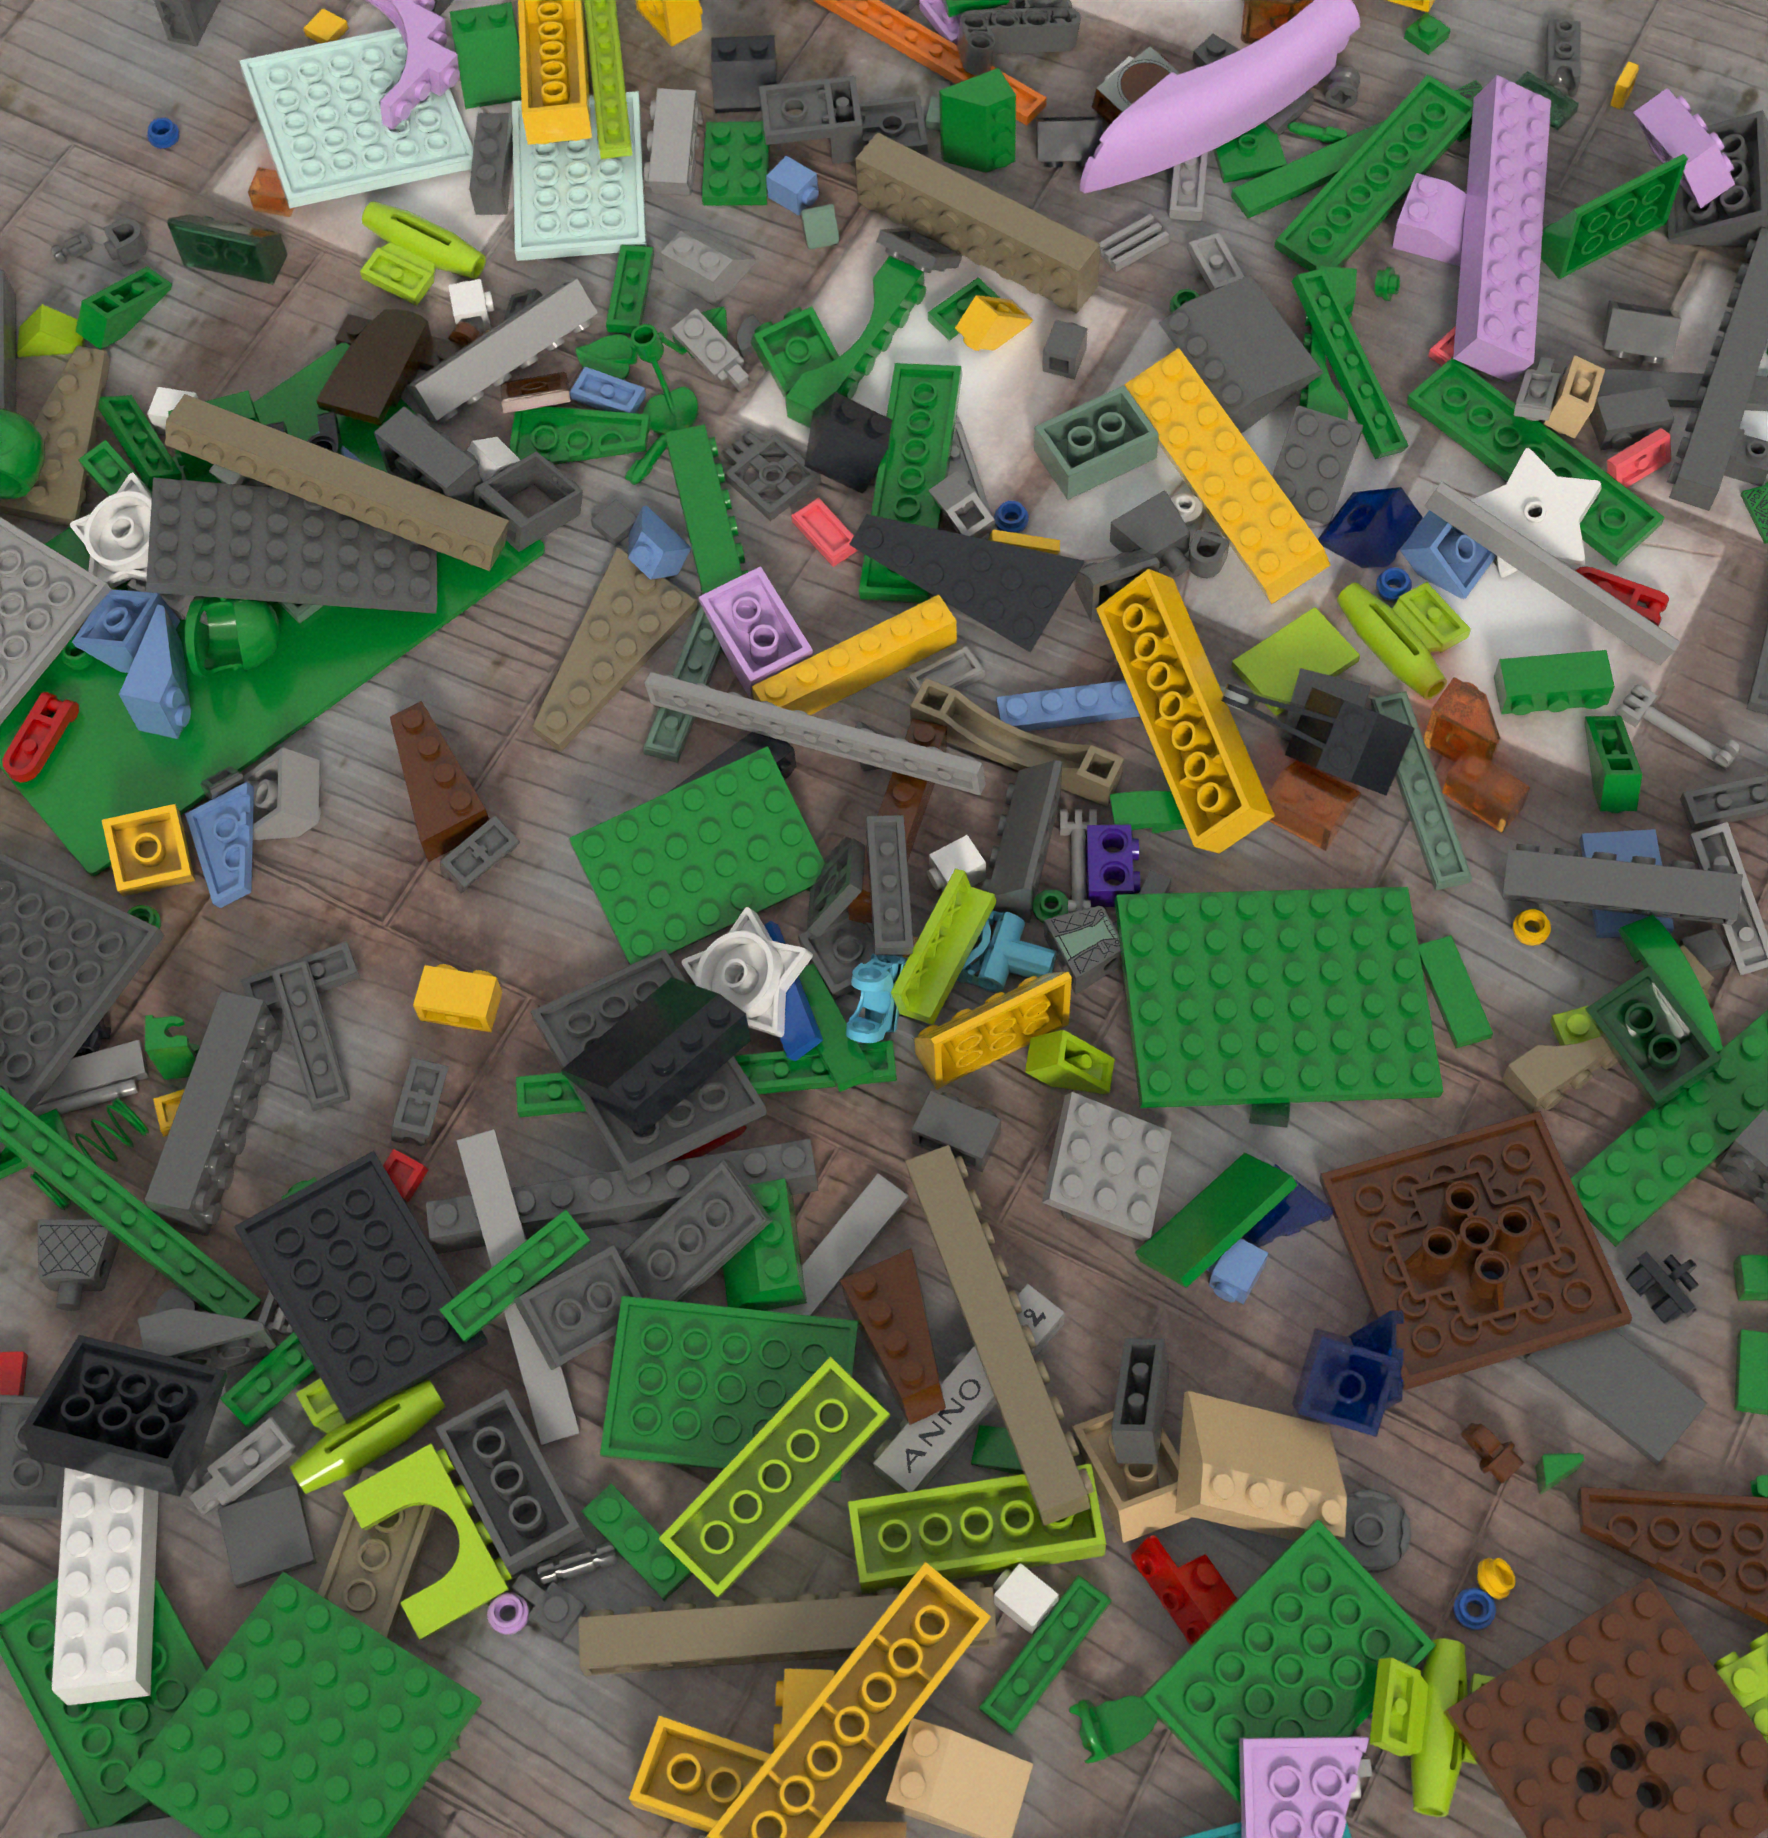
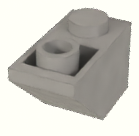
[928,471,996,538]

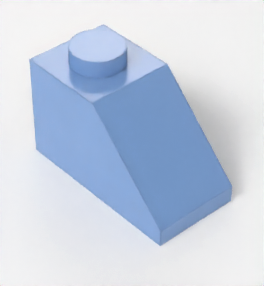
[628,506,691,580]

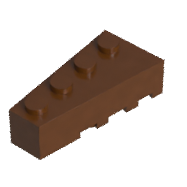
[390,701,489,862]
[840,1248,946,1425]

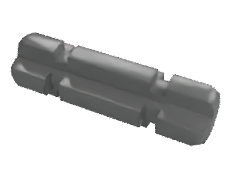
[537,1541,617,1586]

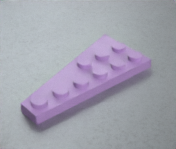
[1239,1736,1370,1838]

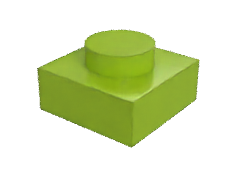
[1550,1005,1601,1046]

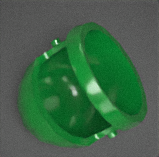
[0,408,45,499]
[185,596,281,677]

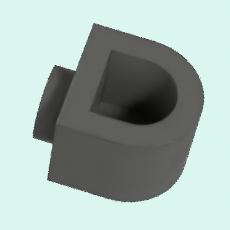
[103,219,148,266]
[1188,529,1230,578]

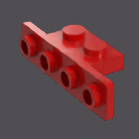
[1131,1535,1237,1645]

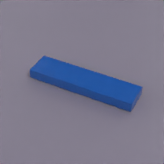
[764,921,823,1061]

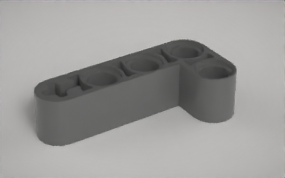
[957,7,1081,75]

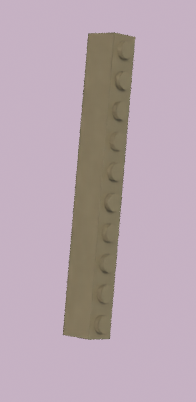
[165,394,509,571]
[905,1145,1094,1526]
[579,1582,997,1676]

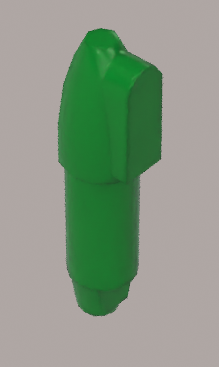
[1287,122,1347,144]
[625,434,667,485]

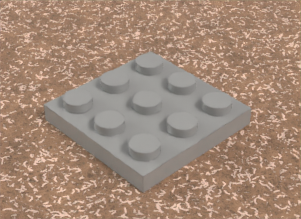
[1042,1092,1172,1241]

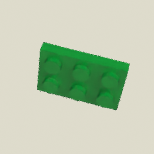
[702,121,770,206]

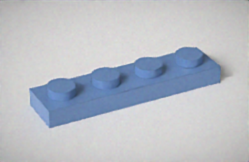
[996,680,1140,732]

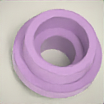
[487,1592,529,1635]

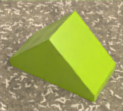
[17,304,85,357]

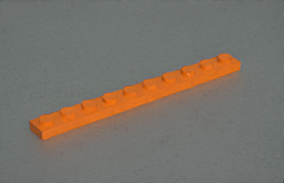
[813,0,1047,126]

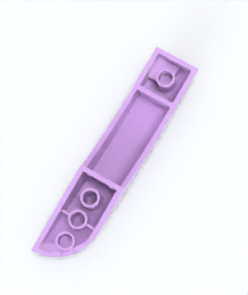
[1079,0,1360,194]

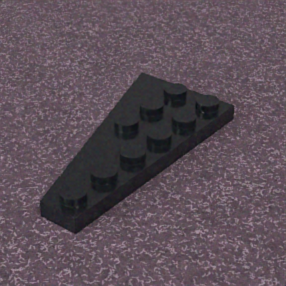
[849,514,1085,653]

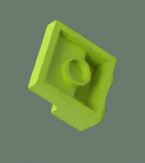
[1714,1633,1768,1743]

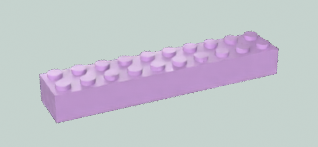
[1453,75,1551,383]

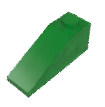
[75,266,172,350]
[1584,716,1642,813]

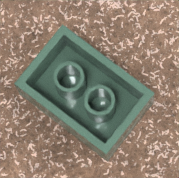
[1034,385,1159,500]

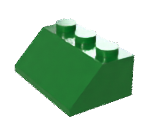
[939,68,1016,173]
[723,1178,807,1311]

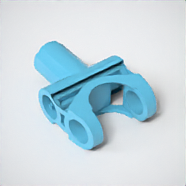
[957,910,1057,992]
[846,953,908,1043]

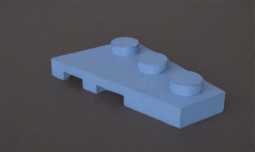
[185,782,254,908]

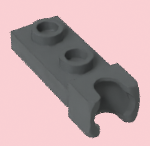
[1544,19,1581,96]

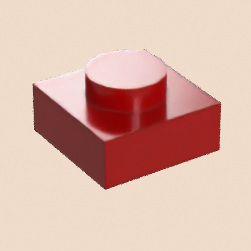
[383,1148,429,1203]

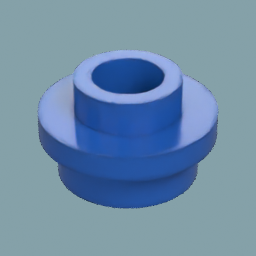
[147,118,180,149]
[994,501,1029,533]
[1376,567,1412,602]
[1453,1588,1496,1631]

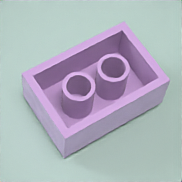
[1633,88,1735,208]

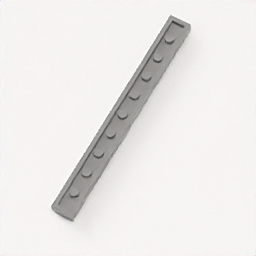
[645,672,986,795]

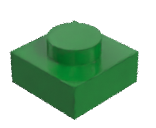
[1404,12,1450,55]

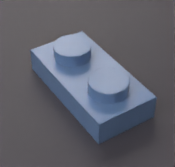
[570,367,646,413]

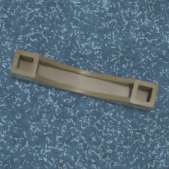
[910,677,1124,807]
[1502,945,1714,1113]

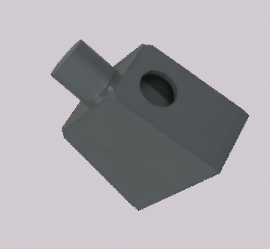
[1110,490,1190,576]

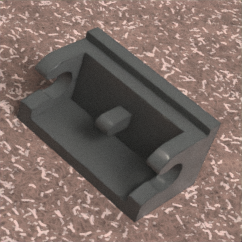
[440,816,520,893]
[391,1057,449,1146]

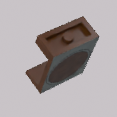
[1092,46,1180,125]

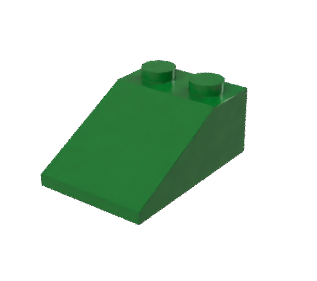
[450,2,521,109]

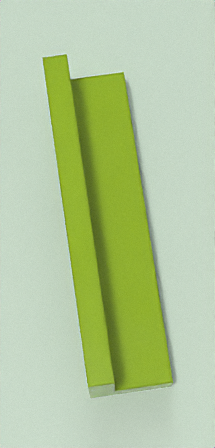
[891,868,997,1025]

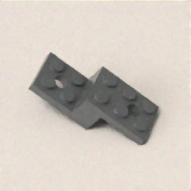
[759,75,928,164]

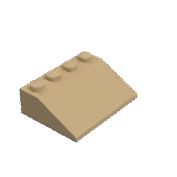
[1175,1391,1347,1541]

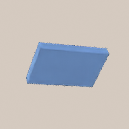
[1579,829,1674,938]

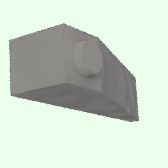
[1688,822,1768,976]

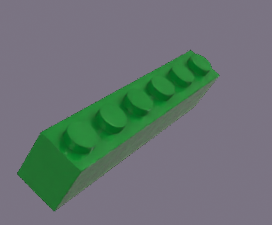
[665,424,749,594]

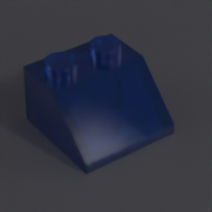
[1318,487,1423,568]
[1292,1328,1400,1437]

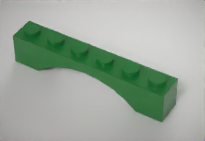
[785,256,926,428]
[1299,266,1357,420]

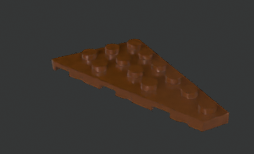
[1577,1487,1768,1625]

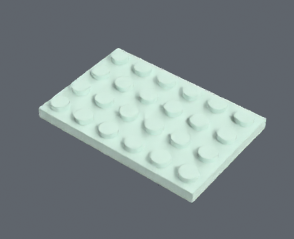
[512,91,647,261]

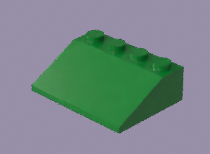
[1541,154,1688,280]

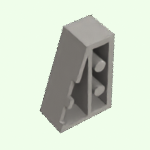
[644,88,704,196]

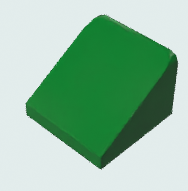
[1535,1453,1584,1494]

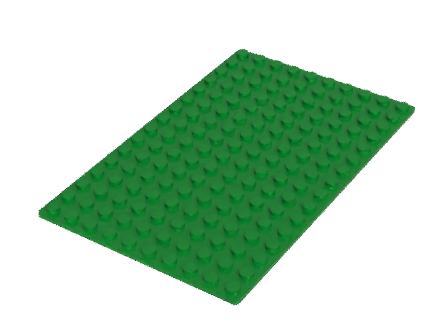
[0,343,545,876]

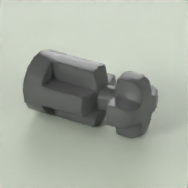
[51,232,93,264]

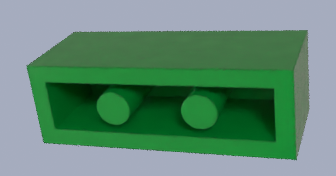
[1494,650,1615,715]

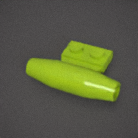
[360,201,486,306]
[1337,582,1471,700]
[289,1378,446,1494]
[1369,1639,1468,1817]

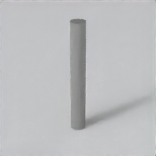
[32,1078,139,1117]

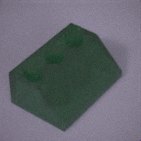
[167,214,288,285]

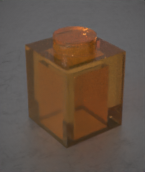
[248,167,300,217]

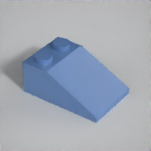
[119,604,191,739]

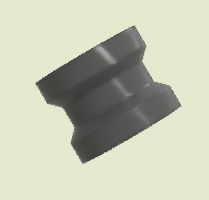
[1325,67,1360,109]

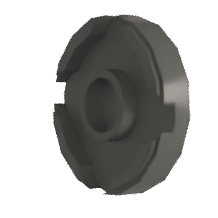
[1338,1489,1411,1573]

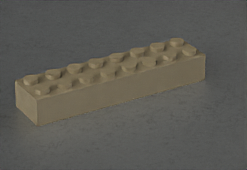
[855,132,1100,313]

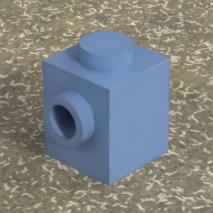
[766,156,819,216]
[1207,1238,1269,1305]

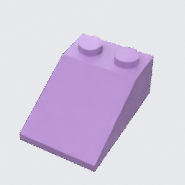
[1392,173,1466,267]
[699,566,813,699]

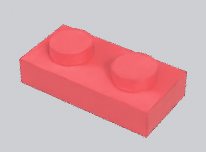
[1607,428,1671,488]

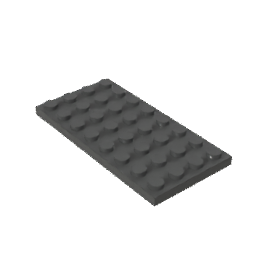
[146,478,437,613]

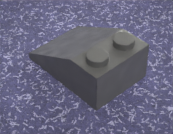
[138,1307,279,1370]

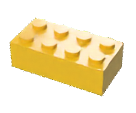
[629,1716,771,1833]

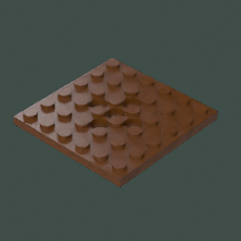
[1319,1111,1633,1391]
[1443,1577,1768,1838]

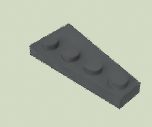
[1192,34,1314,137]

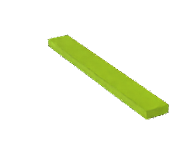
[584,0,633,159]

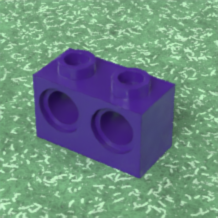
[1086,825,1140,907]

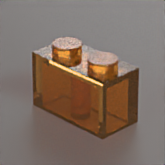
[1442,747,1530,833]

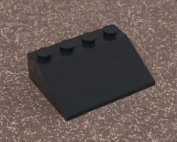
[561,977,751,1136]
[21,1335,227,1497]

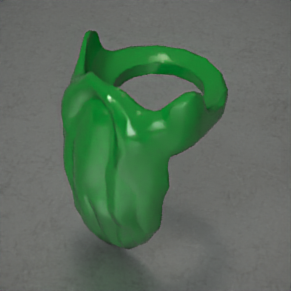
[1069,1695,1158,1763]

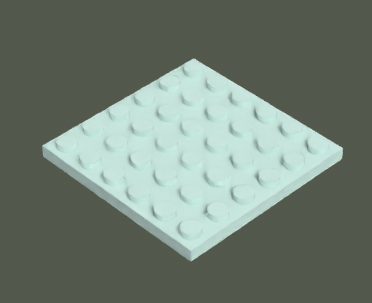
[239,28,474,209]

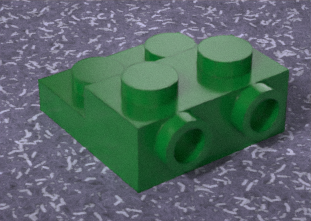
[751,306,839,397]

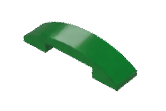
[1618,915,1723,1053]

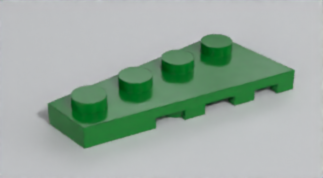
[509,406,651,465]

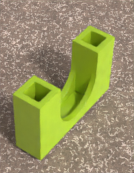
[343,1443,512,1640]

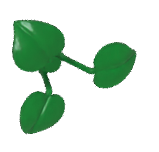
[575,307,728,435]

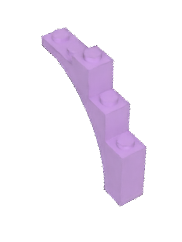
[366,0,460,130]

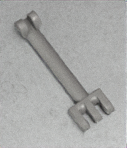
[1615,685,1740,770]
[1060,809,1097,913]

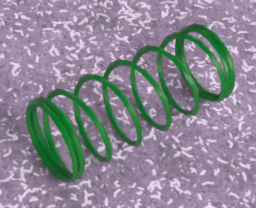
[30,1098,149,1210]

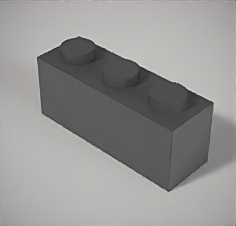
[469,113,513,215]
[1111,1338,1170,1464]

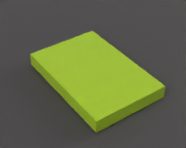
[1231,607,1360,716]

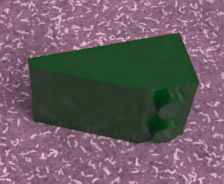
[1585,965,1722,1111]

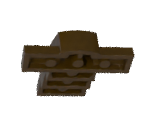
[316,309,467,426]

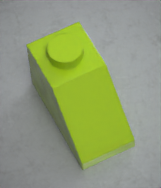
[1025,1029,1115,1094]

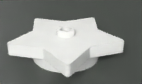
[1471,448,1602,577]
[70,473,152,588]
[681,907,813,1037]

